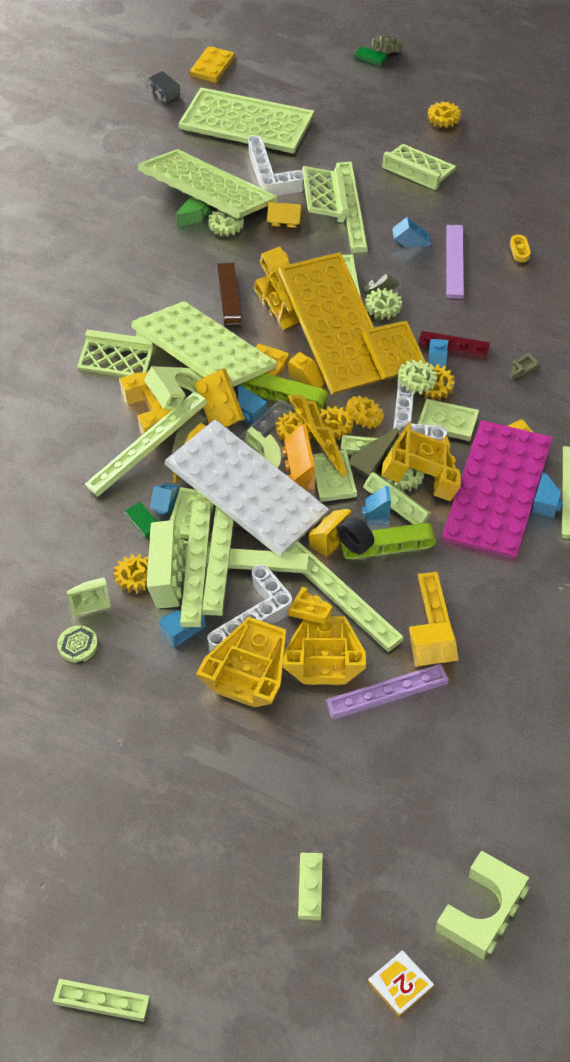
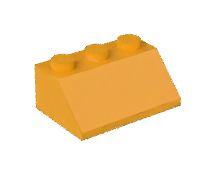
[281,424,315,491]

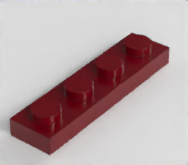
[418,331,490,359]

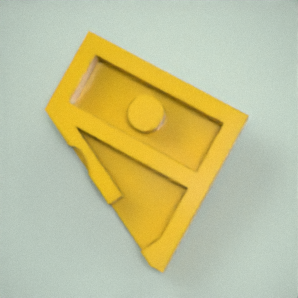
[288,586,333,624]

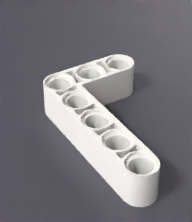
[248,135,305,196]
[394,373,447,441]
[208,565,292,652]

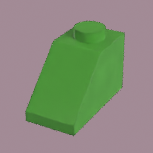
[176,196,211,227]

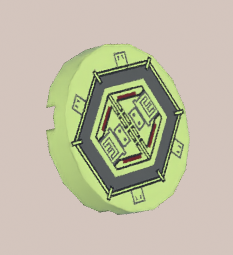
[57,626,98,663]

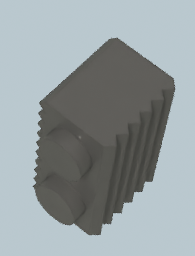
[148,71,181,103]

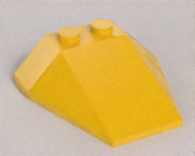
[283,616,366,685]
[196,617,286,707]

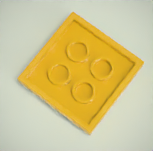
[361,320,426,380]

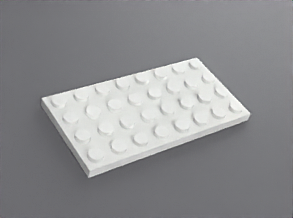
[165,419,329,557]

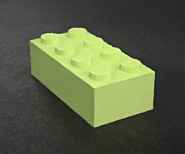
[147,520,186,609]

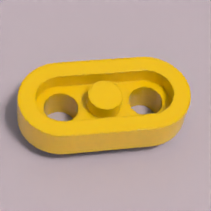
[510,235,531,262]

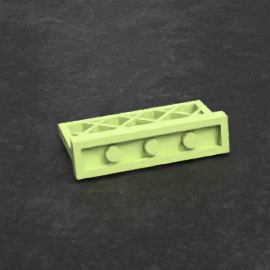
[382,144,456,190]
[302,166,348,223]
[77,329,156,377]

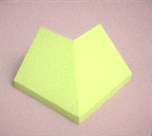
[67,577,111,617]

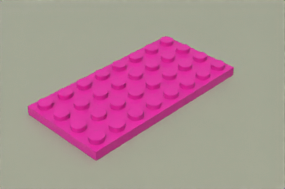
[441,420,553,560]

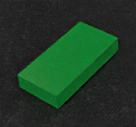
[354,46,387,66]
[125,502,157,539]

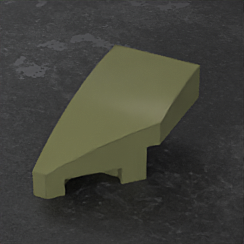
[363,274,399,293]
[510,353,540,380]

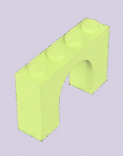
[144,366,204,409]
[436,851,530,960]

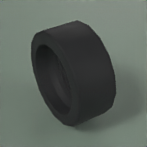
[337,516,374,555]

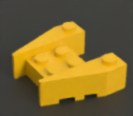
[254,246,300,330]
[119,372,200,435]
[382,422,461,501]

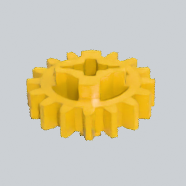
[428,101,461,128]
[419,364,455,401]
[345,395,384,429]
[320,406,353,440]
[275,411,313,440]
[113,554,149,593]

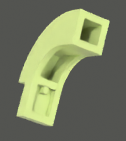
[245,427,281,469]

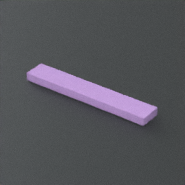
[446,225,464,299]
[326,664,449,720]

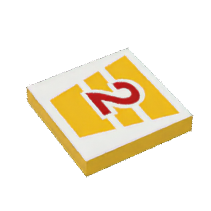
[368,950,434,1017]

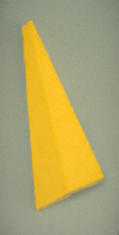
[288,395,347,478]

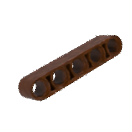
[217,262,241,326]

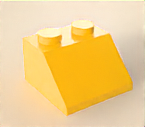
[267,202,304,228]
[308,509,351,558]
[409,621,459,667]

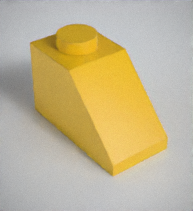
[288,352,326,388]

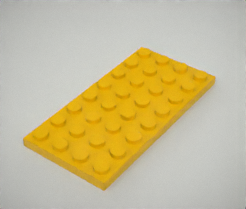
[278,252,387,395]

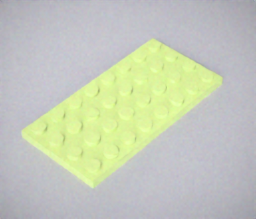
[178,87,314,153]
[137,149,277,219]
[131,301,277,387]

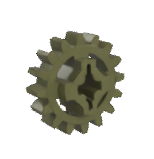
[371,34,403,54]

